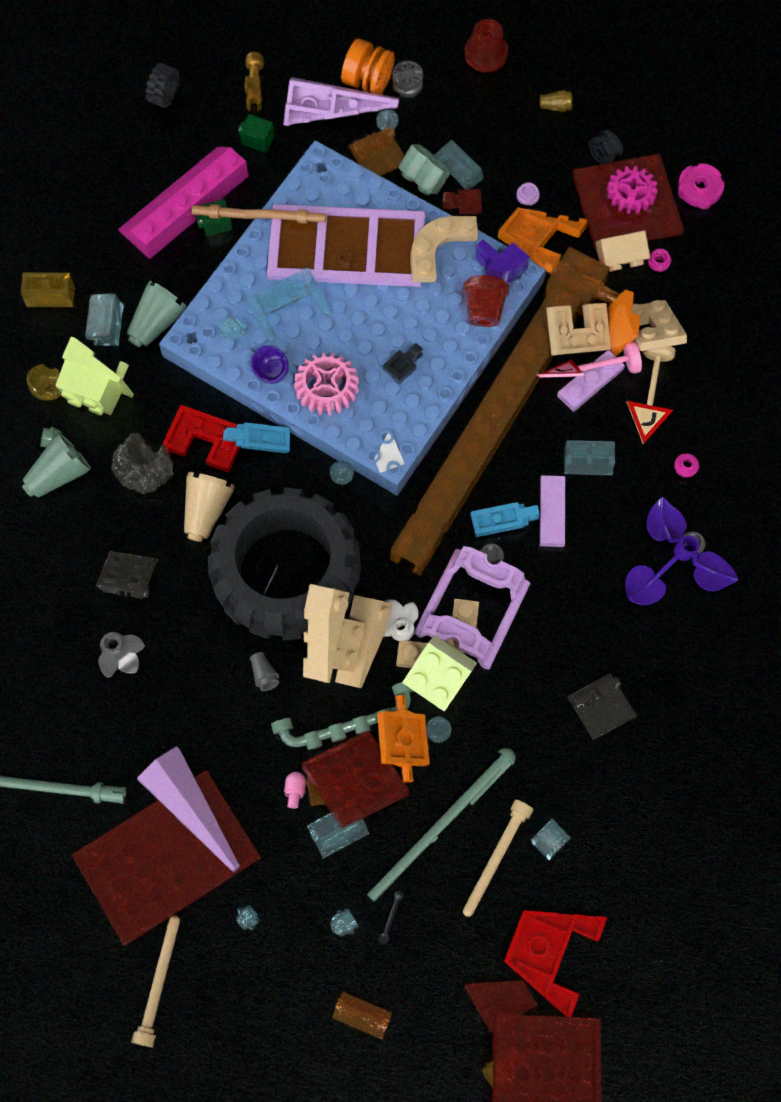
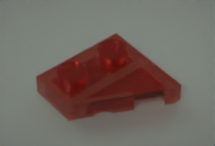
[464,981,537,1033]

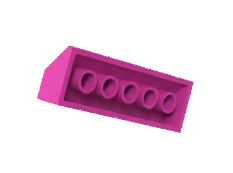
[119,147,248,259]

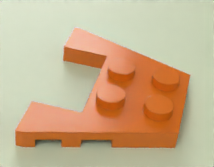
[498,208,588,273]

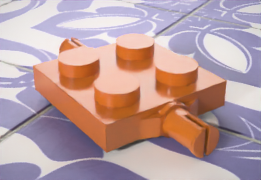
[377,695,430,783]

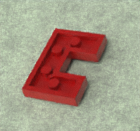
[162,405,240,473]

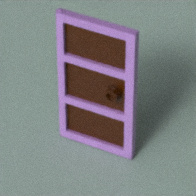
[267,204,426,287]

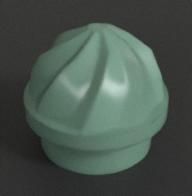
[41,427,62,447]

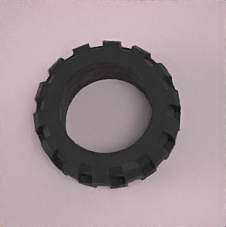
[208,488,361,641]

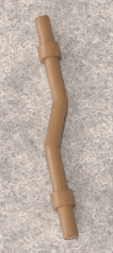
[192,205,326,224]

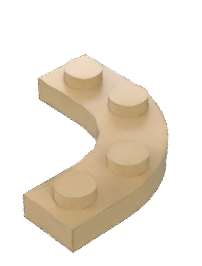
[410,216,478,282]
[396,599,479,668]

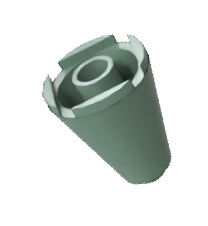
[127,281,187,348]
[22,433,91,497]

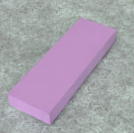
[540,476,565,547]

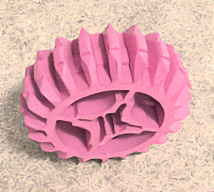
[294,352,359,416]

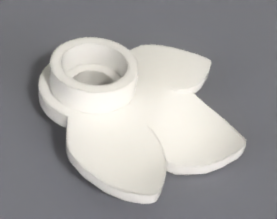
[383,599,419,641]

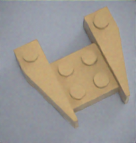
[303,584,392,688]

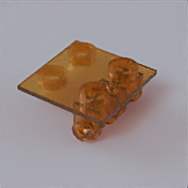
[349,127,405,176]

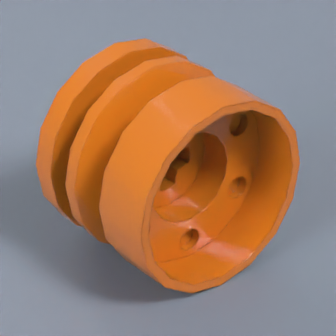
[341,38,395,95]

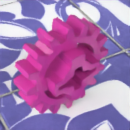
[607,166,657,214]

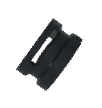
[588,130,623,166]

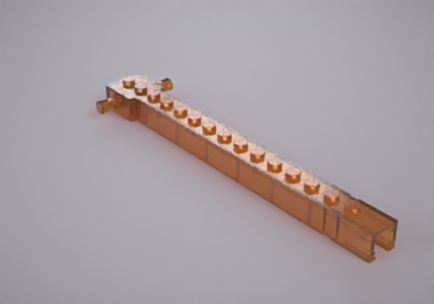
[391,247,621,576]

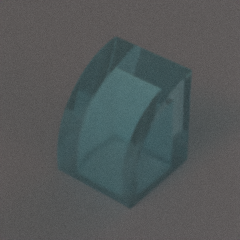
[531,819,570,860]

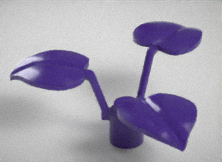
[625,497,738,605]

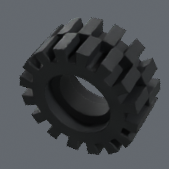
[146,63,180,108]

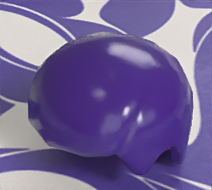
[251,345,289,384]

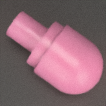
[284,772,306,808]

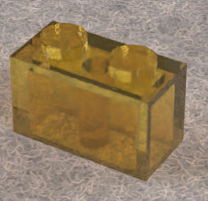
[21,273,75,307]

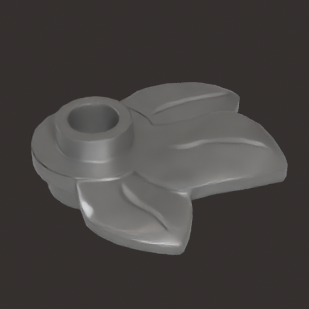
[98,632,145,678]

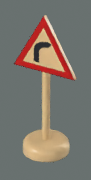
[627,346,676,444]

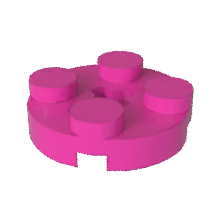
[678,164,724,209]

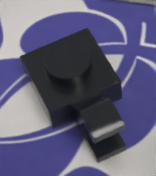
[383,343,423,384]

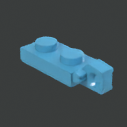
[223,423,290,453]
[470,502,540,537]

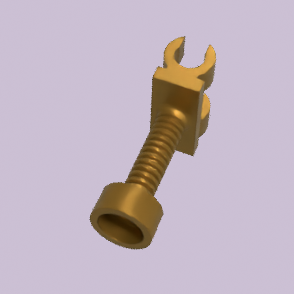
[245,52,263,111]

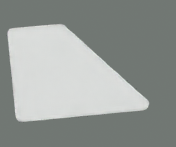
[374,434,404,473]

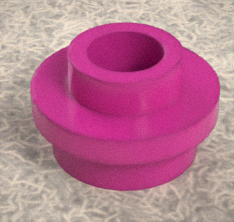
[648,249,671,271]
[674,454,699,477]

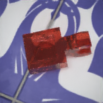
[442,189,482,214]

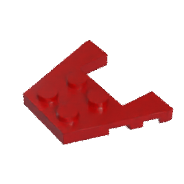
[504,911,607,1018]

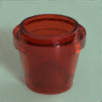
[465,19,508,72]
[462,275,510,327]

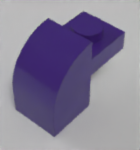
[475,239,530,283]

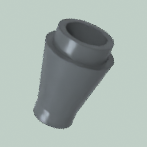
[250,652,279,691]

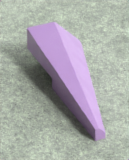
[284,77,399,126]
[137,747,240,872]

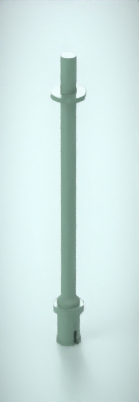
[0,776,126,804]

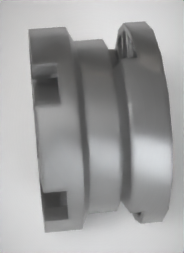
[392,61,423,97]

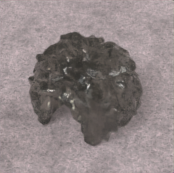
[111,433,174,494]

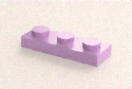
[557,350,625,412]

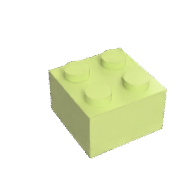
[402,635,477,711]

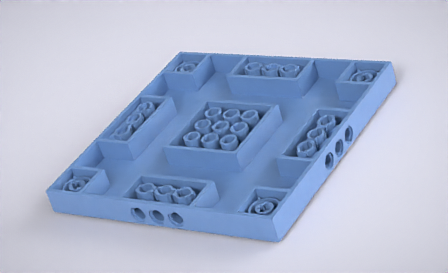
[159,141,546,496]

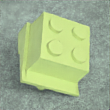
[55,337,134,415]

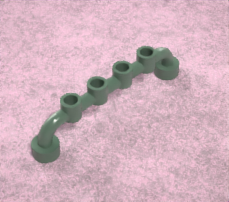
[271,682,414,750]

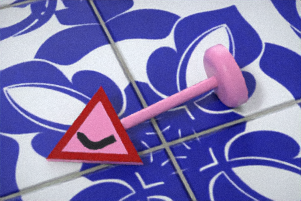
[539,340,642,377]

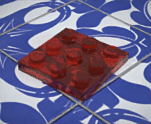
[302,731,409,829]

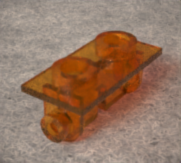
[332,992,392,1039]

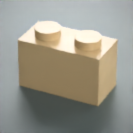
[596,231,650,272]

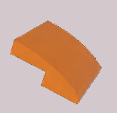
[607,290,640,356]

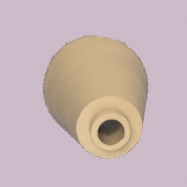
[184,472,235,542]

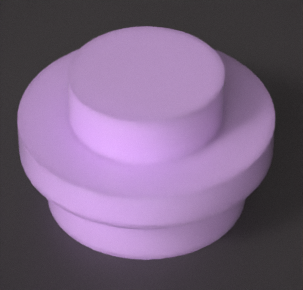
[517,183,539,205]

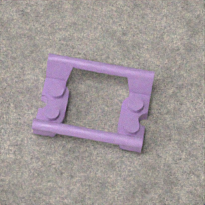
[413,546,530,669]

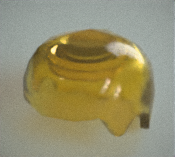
[27,364,62,401]

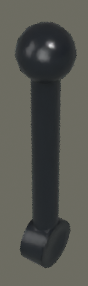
[379,890,404,944]

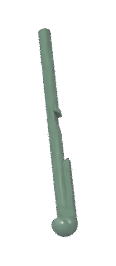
[367,748,515,902]

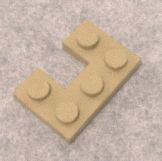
[632,300,687,351]
[547,303,611,355]

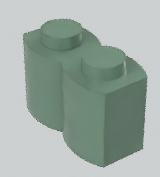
[399,144,451,195]

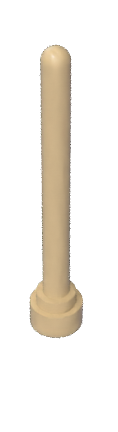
[463,800,533,917]
[132,915,180,1047]

